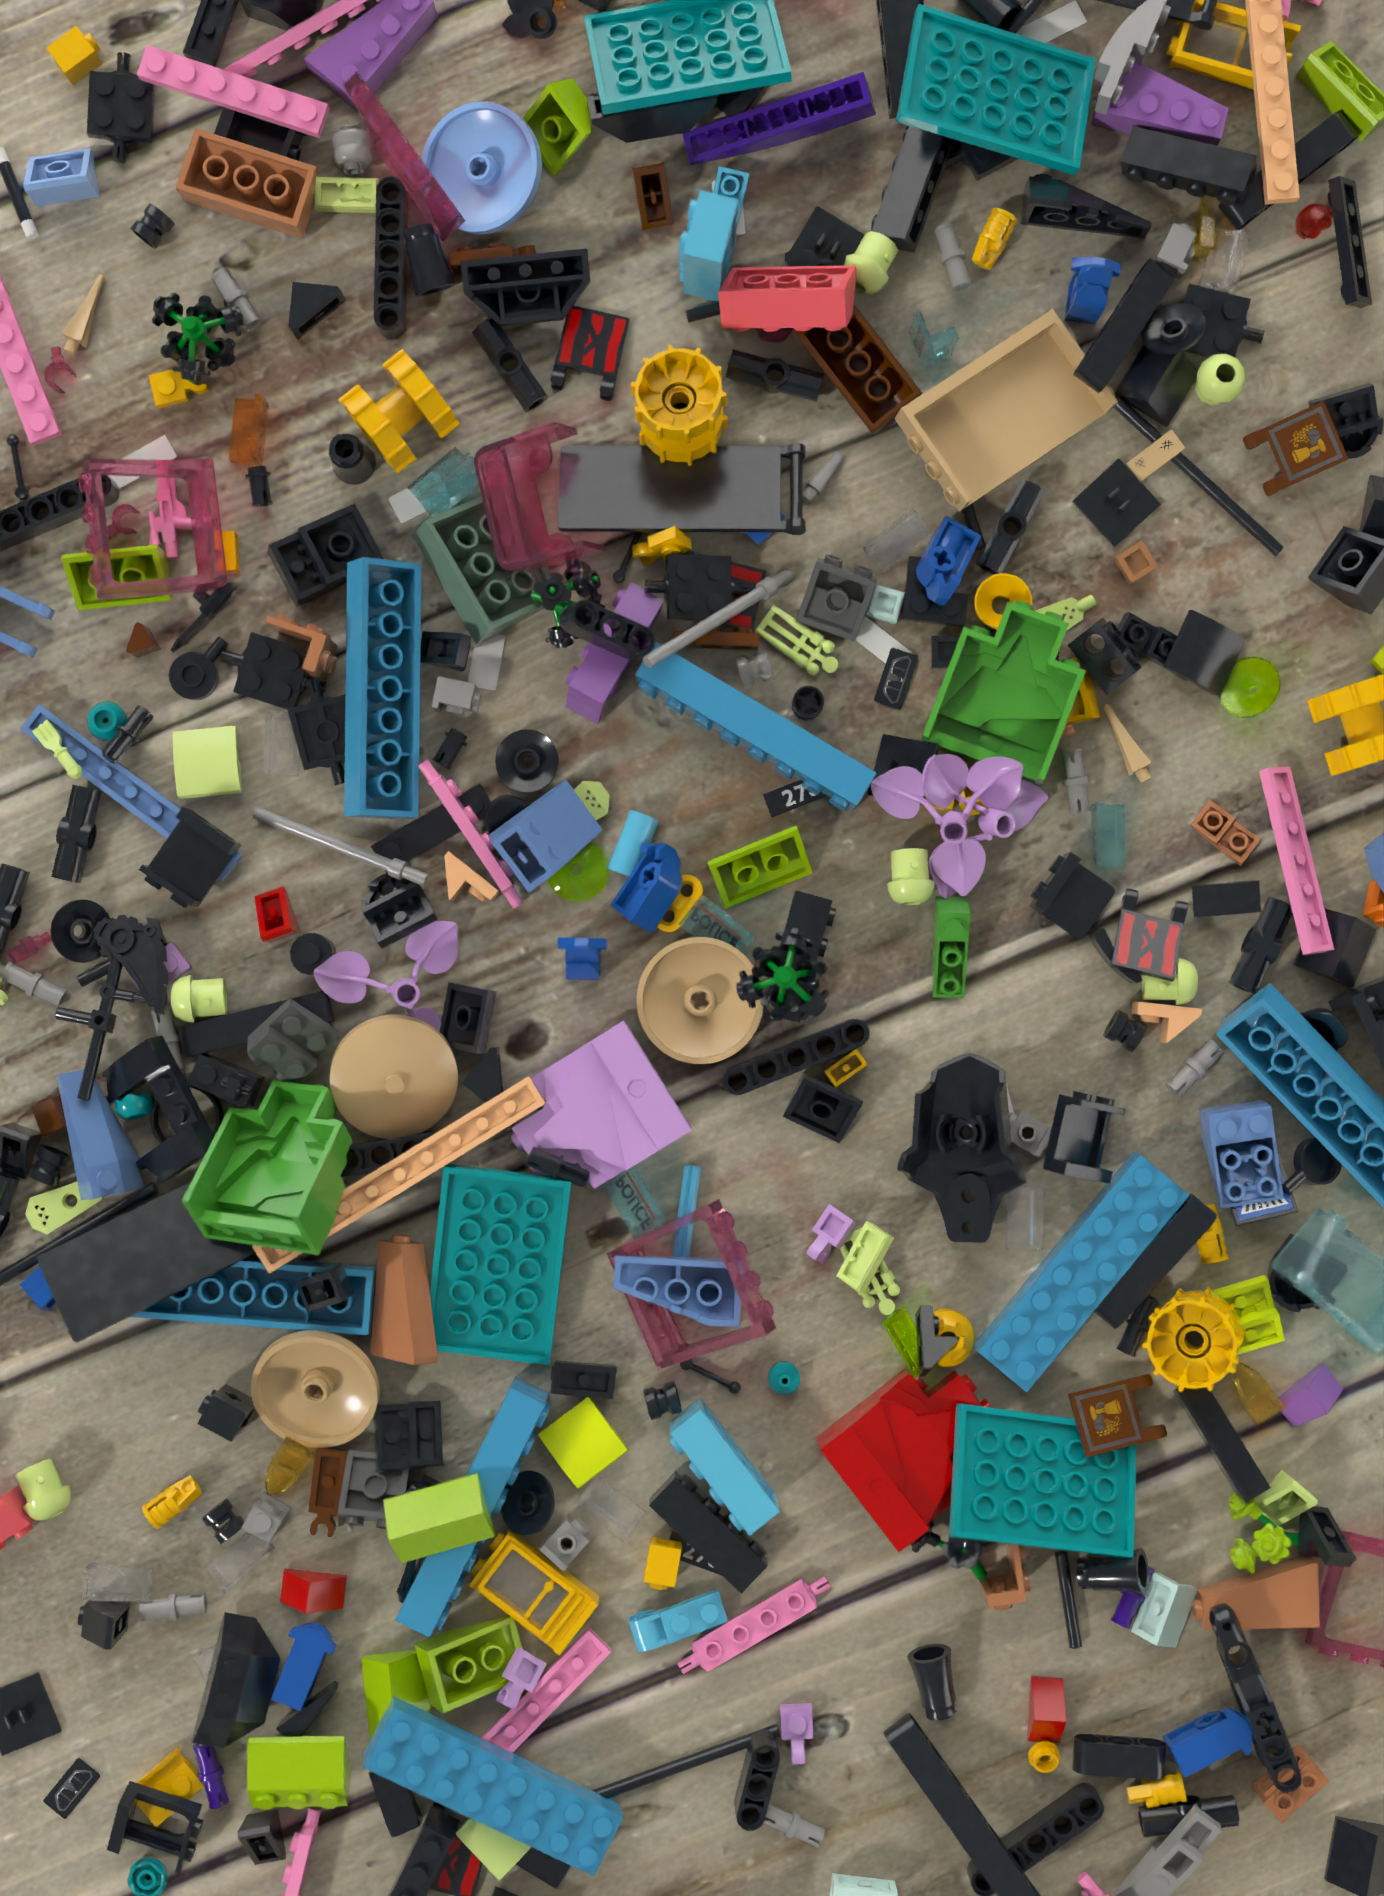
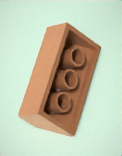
[176,128,317,239]

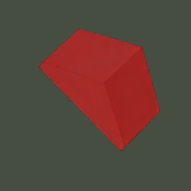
[254,886,300,943]
[280,1569,347,1614]
[1027,1676,1067,1743]

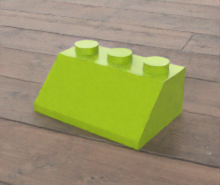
[247,1736,351,1810]

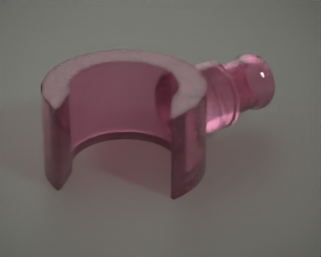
[44,346,76,393]
[101,504,140,542]
[5,932,52,964]

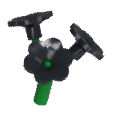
[911,1506,987,1580]

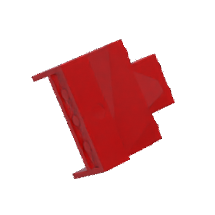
[816,1368,992,1553]

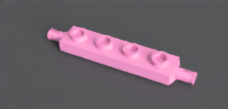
[417,759,524,909]
[678,1576,832,1675]
[279,1807,322,1896]

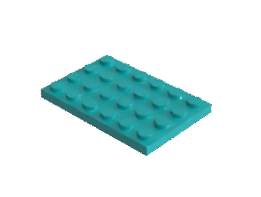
[584,0,792,115]
[896,4,1096,175]
[430,1164,572,1365]
[949,1404,1137,1558]

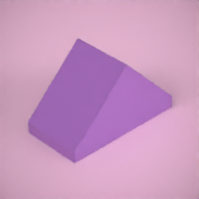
[1273,1363,1343,1427]

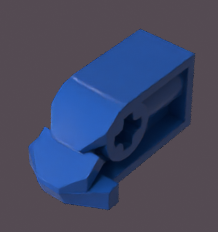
[1064,257,1121,325]
[916,515,981,606]
[611,843,682,933]
[558,938,607,980]
[271,1622,336,1711]
[1162,1706,1252,1777]

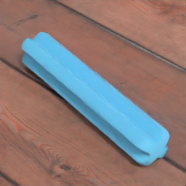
[673,1164,701,1257]

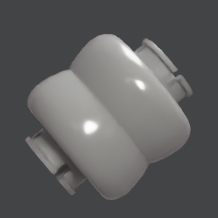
[332,124,372,176]

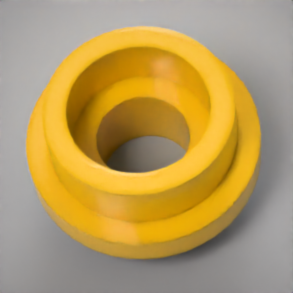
[1028,1741,1060,1773]

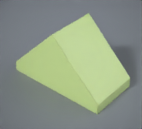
[1256,1470,1318,1526]

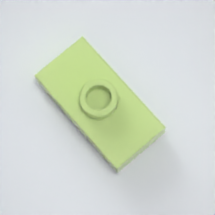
[315,177,380,213]
[836,1221,894,1293]

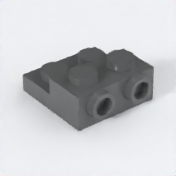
[796,554,878,642]
[247,998,339,1083]
[337,1449,410,1530]

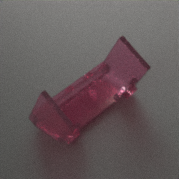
[474,421,605,571]

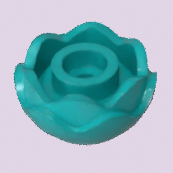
[87,701,127,741]
[114,1091,154,1121]
[127,1857,168,1896]

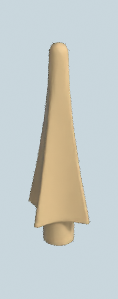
[61,274,105,356]
[1104,704,1152,784]

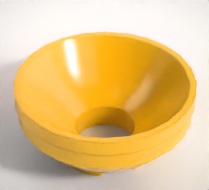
[974,573,1032,631]
[933,1309,975,1367]

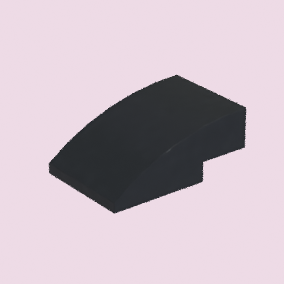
[267,503,384,608]

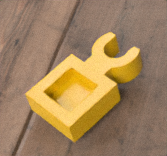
[148,369,209,409]
[632,526,692,566]

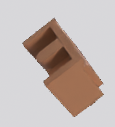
[1251,1744,1330,1823]

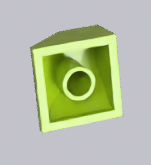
[522,78,591,177]

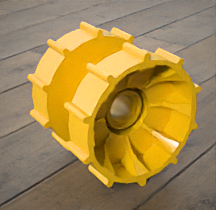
[630,344,729,466]
[338,349,460,473]
[1307,674,1384,776]
[1142,1287,1247,1392]

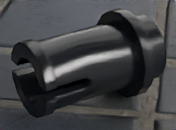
[245,466,273,507]
[432,727,468,770]

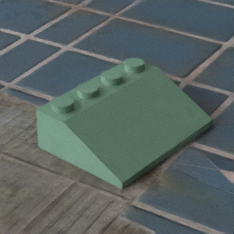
[413,488,551,645]

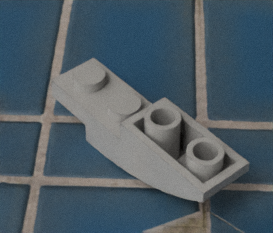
[1094,0,1171,115]
[1114,1805,1222,1896]

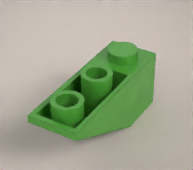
[932,896,971,998]

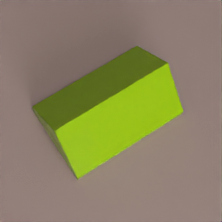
[1296,41,1384,142]
[61,545,172,611]
[707,826,813,909]
[384,1473,495,1563]
[361,1650,432,1741]

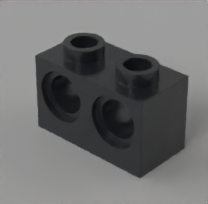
[1068,618,1142,695]

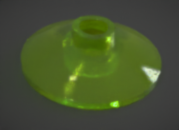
[1219,657,1281,718]
[547,842,608,902]

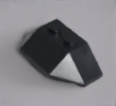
[587,91,717,143]
[460,248,591,327]
[191,1612,281,1748]

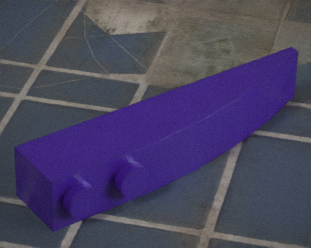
[682,72,876,165]

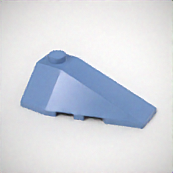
[57,1070,144,1200]
[613,1255,743,1327]

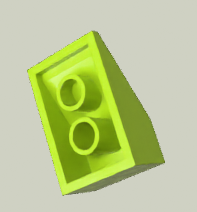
[414,1615,522,1713]

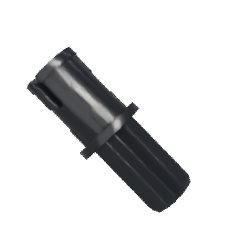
[102,705,154,764]
[525,1146,590,1187]
[1116,1295,1159,1357]

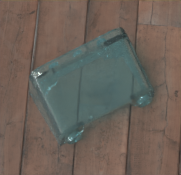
[1269,1208,1384,1357]

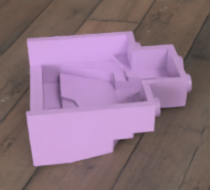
[511,1020,692,1189]

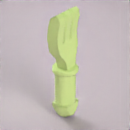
[32,719,82,779]

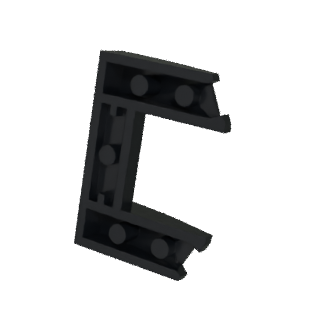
[102,1035,215,1184]

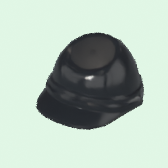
[1300,1008,1348,1051]

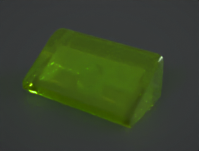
[882,1307,919,1378]

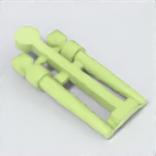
[755,605,838,676]
[840,1227,900,1315]

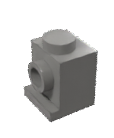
[1154,223,1197,280]
[431,676,482,716]
[1009,1109,1052,1158]
[241,1492,291,1543]
[540,1514,591,1571]

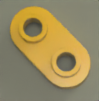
[657,875,703,932]

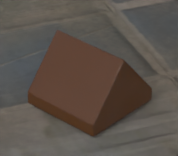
[126,622,161,658]

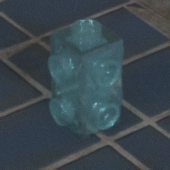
[407,447,484,517]

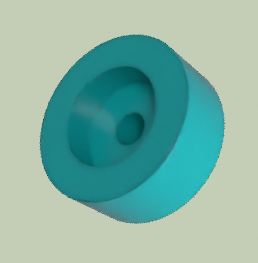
[768,1361,800,1395]

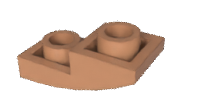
[1190,800,1261,866]

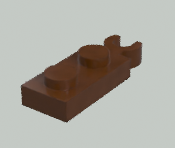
[449,243,536,275]
[673,627,759,650]
[308,1448,348,1537]

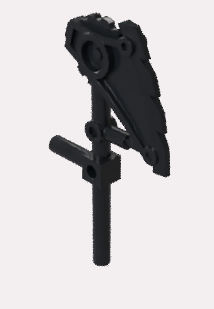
[55,915,169,1101]

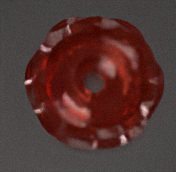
[1295,203,1333,240]

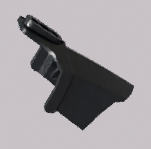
[897,1053,1027,1243]

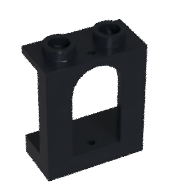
[107,1781,204,1874]

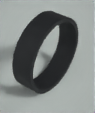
[150,1085,224,1144]

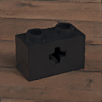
[197,1384,255,1442]

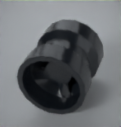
[130,203,175,249]
[791,686,824,721]
[1103,1009,1147,1052]
[27,1144,70,1186]
[643,1381,682,1420]
[201,1499,245,1544]

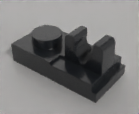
[550,1360,617,1399]

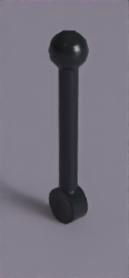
[6,434,29,500]
[613,532,645,583]
[680,1357,741,1394]

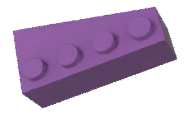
[304,0,438,113]
[1091,62,1228,146]
[565,582,664,725]

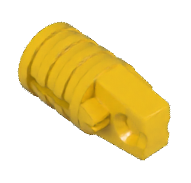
[972,208,1018,270]
[1196,1204,1229,1264]
[142,1475,202,1529]
[1126,1772,1187,1808]

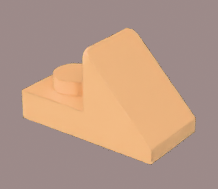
[444,851,500,902]
[1131,1001,1202,1043]

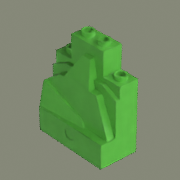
[922,600,1086,786]
[182,1080,353,1255]

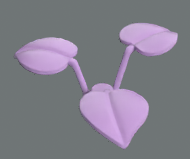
[922,754,1049,899]
[870,757,1023,896]
[313,920,459,1031]

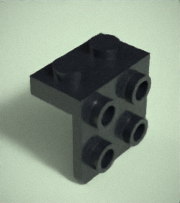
[1029,852,1115,939]

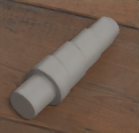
[803,451,844,504]

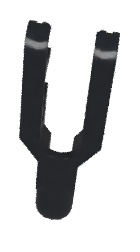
[1209,1603,1302,1793]

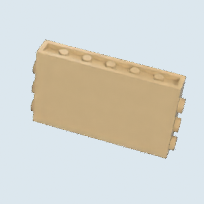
[894,309,1118,512]

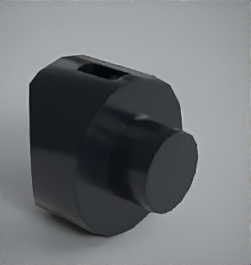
[290,933,336,975]

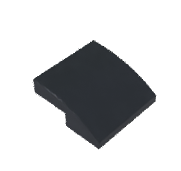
[1164,610,1246,696]
[374,1400,443,1471]

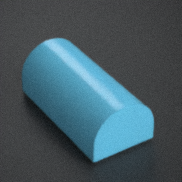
[607,810,659,877]

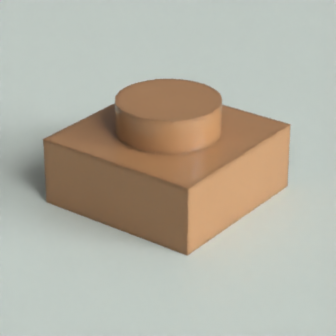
[1113,540,1159,585]

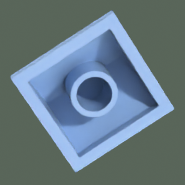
[23,148,100,207]

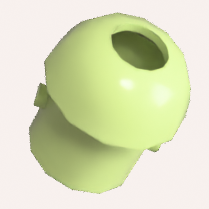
[844,231,898,295]
[1195,354,1246,405]
[887,848,935,905]
[1142,958,1198,1005]
[170,975,228,1023]
[15,1459,71,1520]

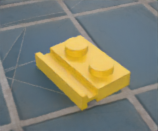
[136,1747,204,1827]

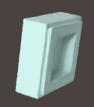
[865,585,905,624]

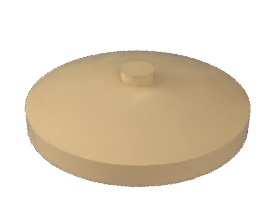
[636,937,763,1064]
[330,1015,458,1139]
[251,1330,380,1448]

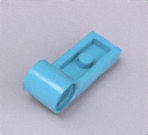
[628,1589,728,1652]

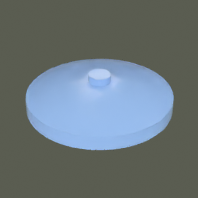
[420,102,542,234]

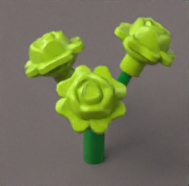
[1228,1492,1299,1574]

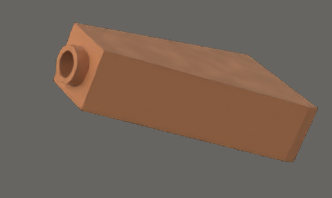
[370,1234,438,1365]
[1192,1556,1320,1630]

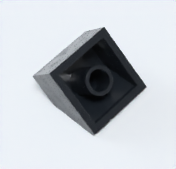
[1308,526,1384,615]

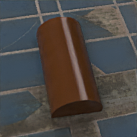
[795,305,923,435]

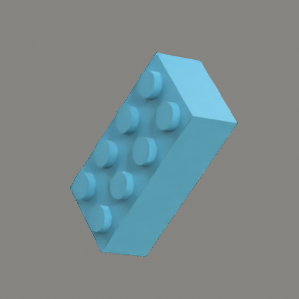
[678,190,738,302]
[669,1398,780,1536]

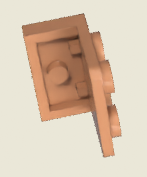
[265,613,338,681]
[979,1544,1031,1610]

